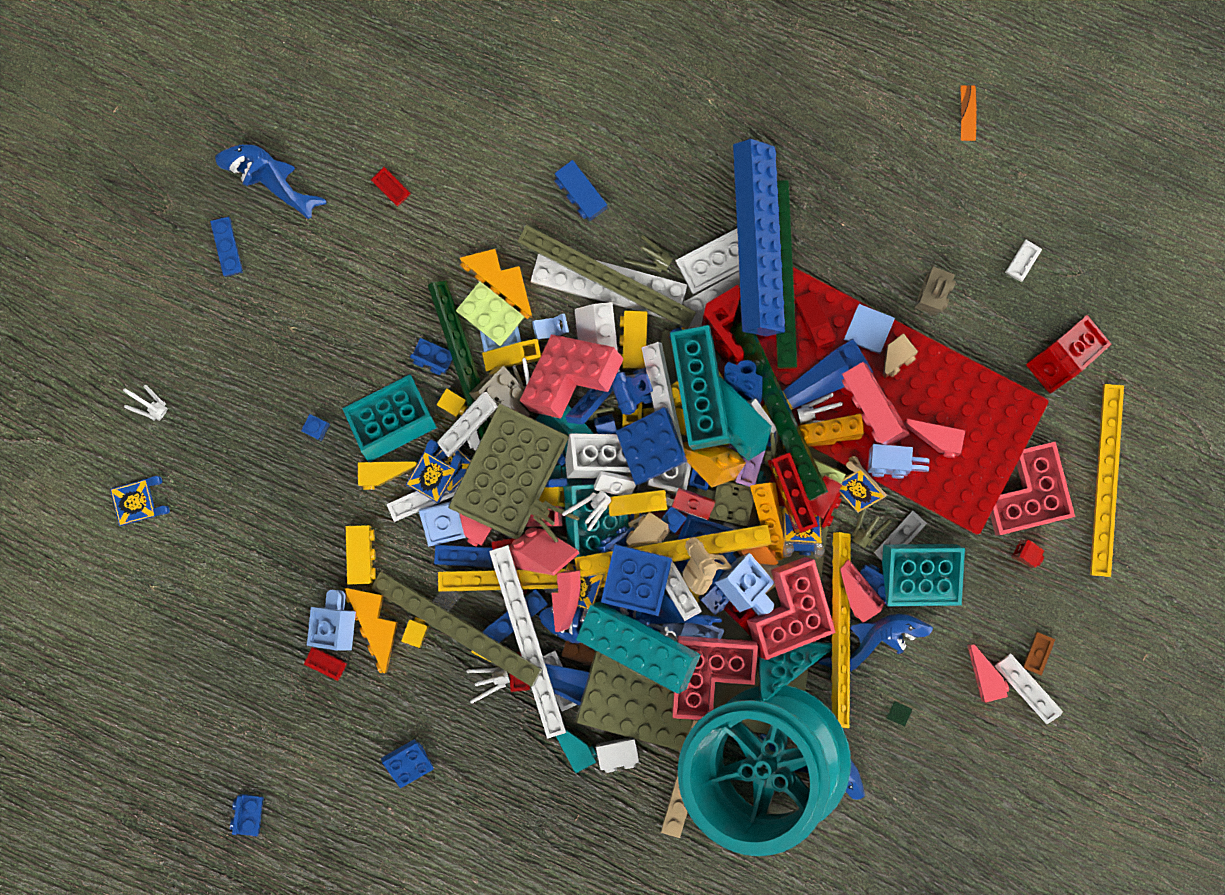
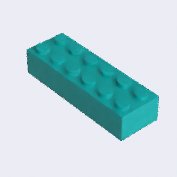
[670,325,731,450]
[576,602,701,694]

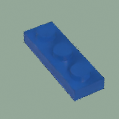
[210,217,243,277]
[565,387,613,424]
[434,545,493,567]

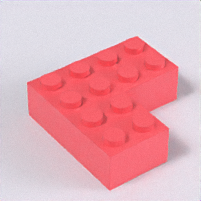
[520,334,624,419]
[842,362,910,445]
[990,442,1075,536]
[747,557,836,660]
[672,636,758,720]

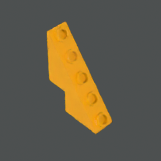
[460,249,533,320]
[781,414,864,448]
[750,483,789,560]
[344,588,398,674]

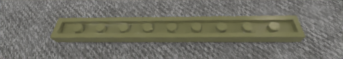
[517,225,696,329]
[371,571,543,687]

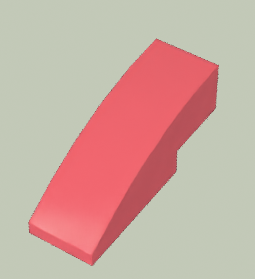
[552,570,581,632]

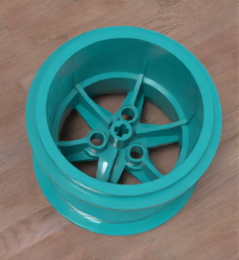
[678,685,851,856]

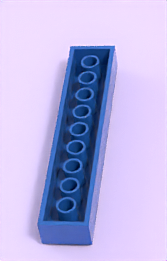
[733,139,785,336]

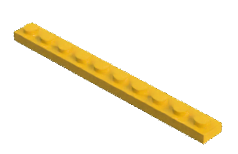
[1090,384,1124,577]
[574,524,771,578]
[831,532,851,728]
[438,569,607,592]

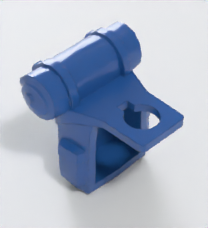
[611,368,653,415]

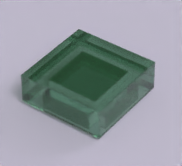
[886,701,912,727]

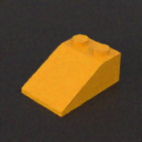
[683,441,746,487]

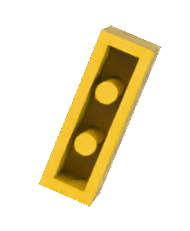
[620,311,647,370]
[346,525,376,584]

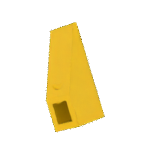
[482,339,541,372]

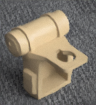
[682,537,732,595]

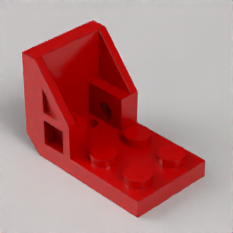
[701,285,744,365]
[1026,315,1112,394]

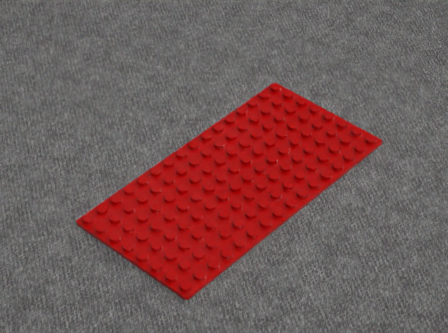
[718,267,1049,535]

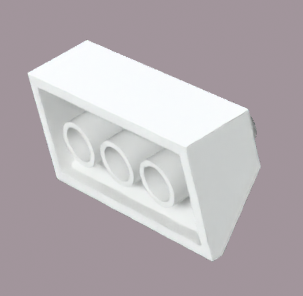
[575,302,620,372]
[565,434,633,478]

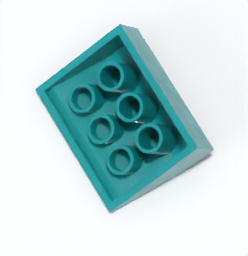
[342,374,437,462]
[564,484,629,564]
[882,544,965,606]

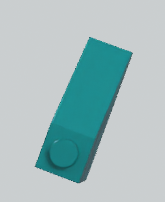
[556,728,598,774]

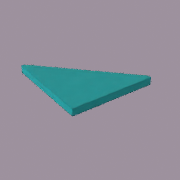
[758,642,832,702]

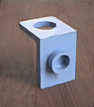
[532,313,569,340]

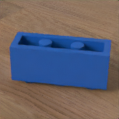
[554,160,607,222]

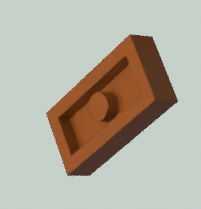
[1023,632,1056,676]

